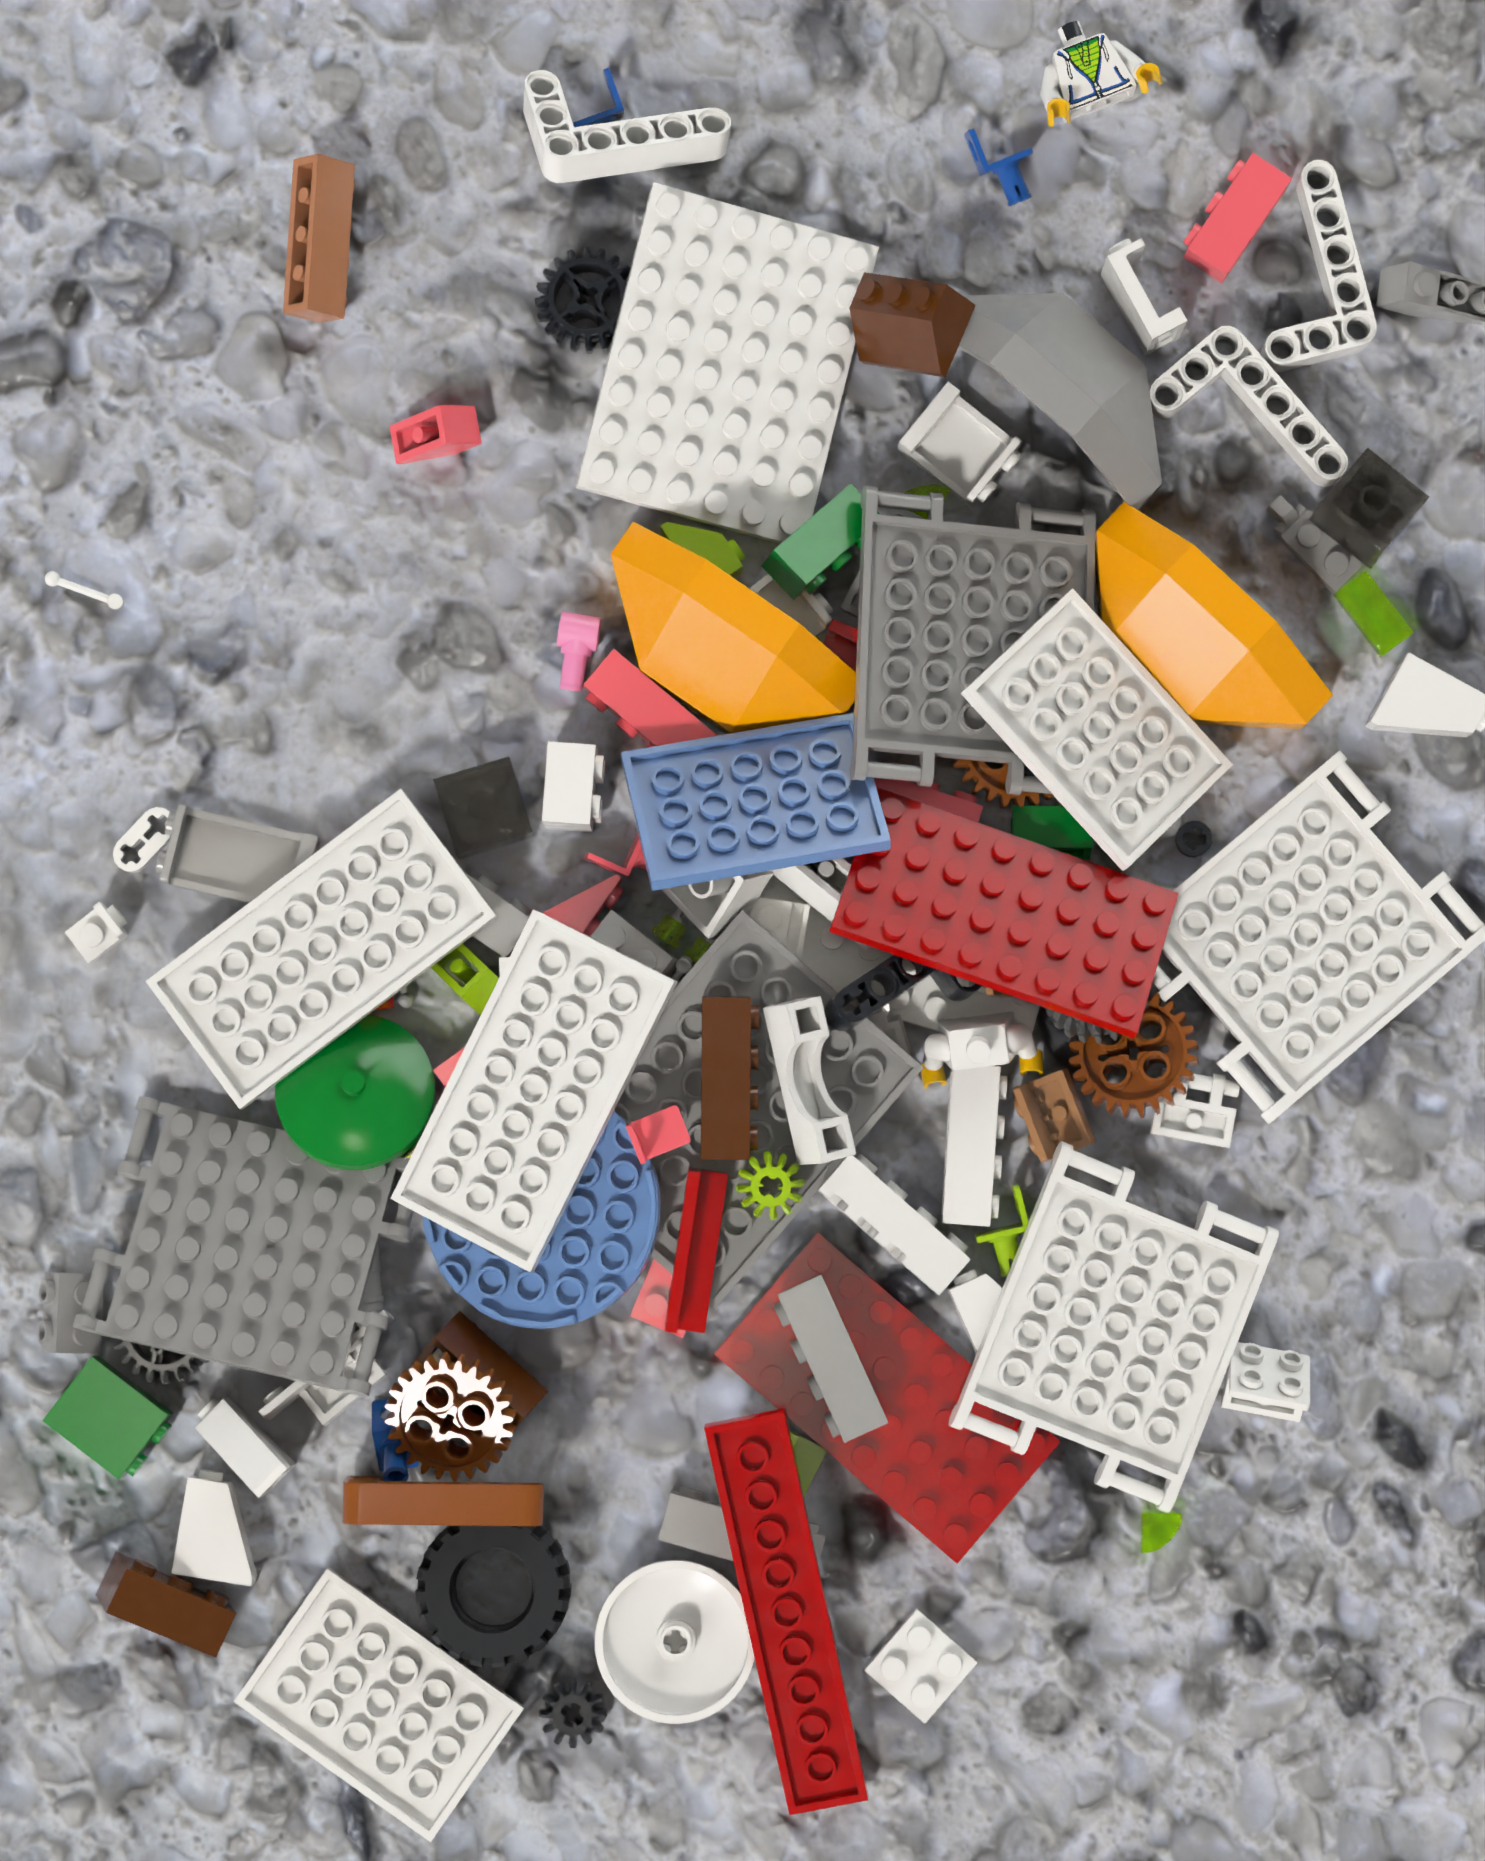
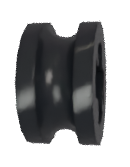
[1175,821,1212,858]

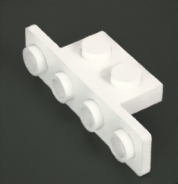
[258,1310,394,1426]

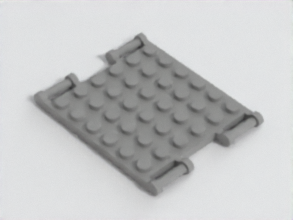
[850,485,1096,795]
[72,1096,414,1397]

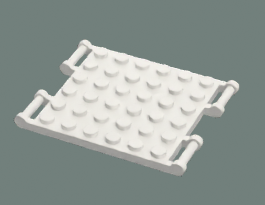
[1153,750,1485,1124]
[948,1141,1279,1513]

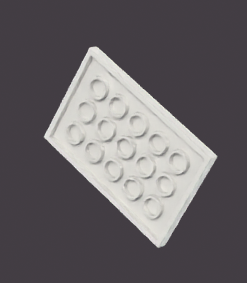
[961,588,1233,871]
[234,1567,525,1842]

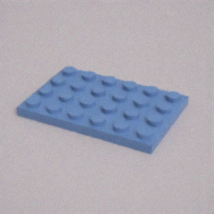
[621,713,891,891]

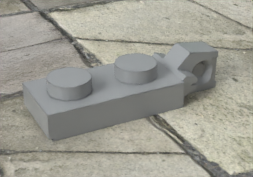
[1266,495,1363,594]

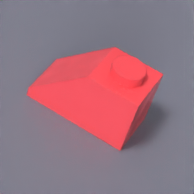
[389,405,482,464]

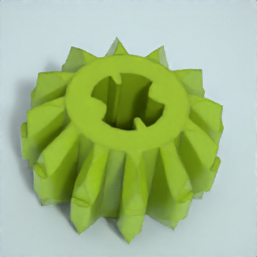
[736,1150,805,1220]

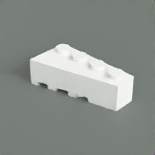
[818,1154,971,1296]

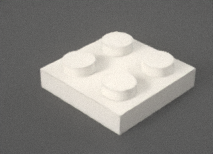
[864,1608,977,1724]

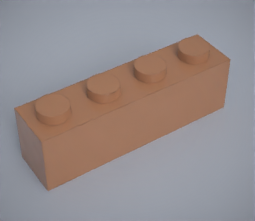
[283,154,355,323]

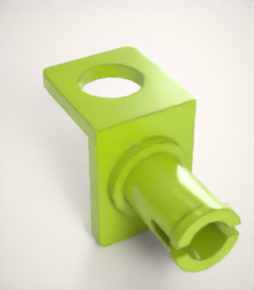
[974,1183,1028,1277]

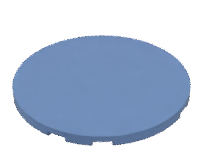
[423,1111,661,1329]

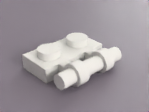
[1150,1067,1240,1149]

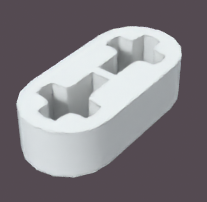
[113,807,171,873]

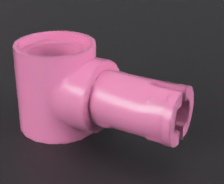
[557,611,601,692]

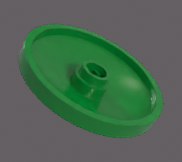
[275,1014,436,1170]

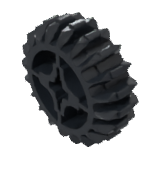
[535,247,630,354]

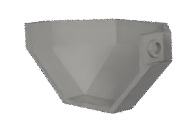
[958,293,1162,511]

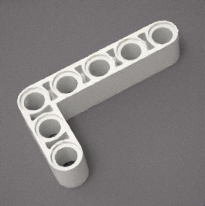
[523,70,731,183]
[1260,160,1377,372]
[1149,325,1348,487]

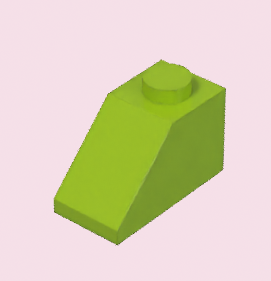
[660,522,746,578]
[431,943,499,1016]

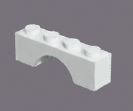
[763,996,856,1165]

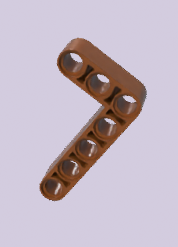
[342,1476,544,1526]

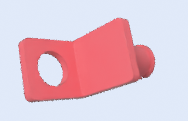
[583,831,647,878]
[626,1105,691,1164]

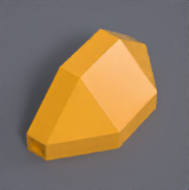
[1095,502,1333,729]
[611,522,856,734]

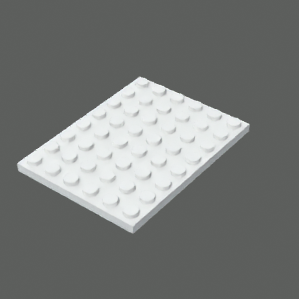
[575,182,879,544]

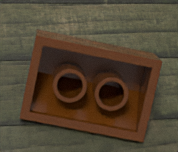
[849,272,975,378]
[406,1311,549,1434]

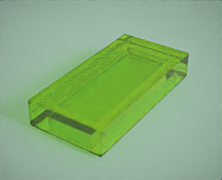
[1333,571,1414,658]

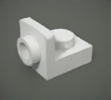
[65,902,129,964]

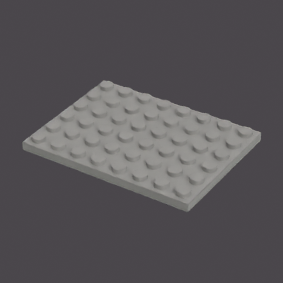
[614,910,924,1310]

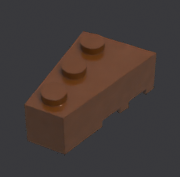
[96,1551,237,1657]

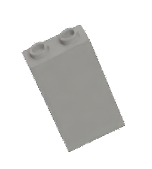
[156,804,321,903]

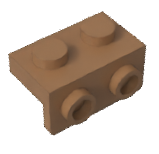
[1013,1068,1096,1163]

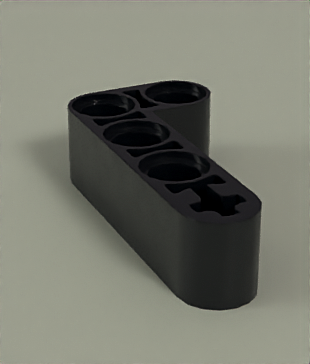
[824,955,982,1031]

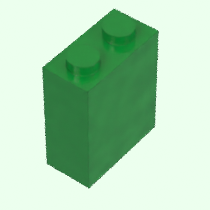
[42,1355,173,1480]

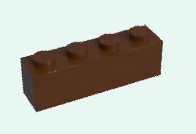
[701,996,759,1160]

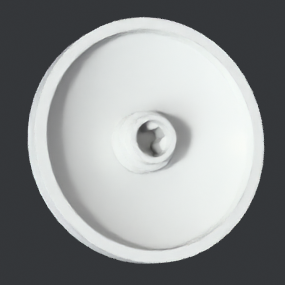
[595,1559,755,1724]

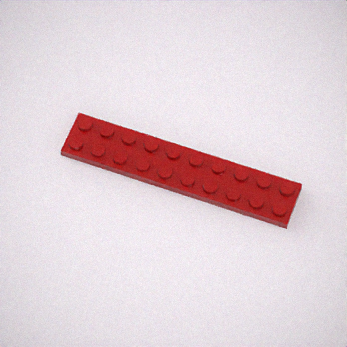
[704,1408,869,1815]

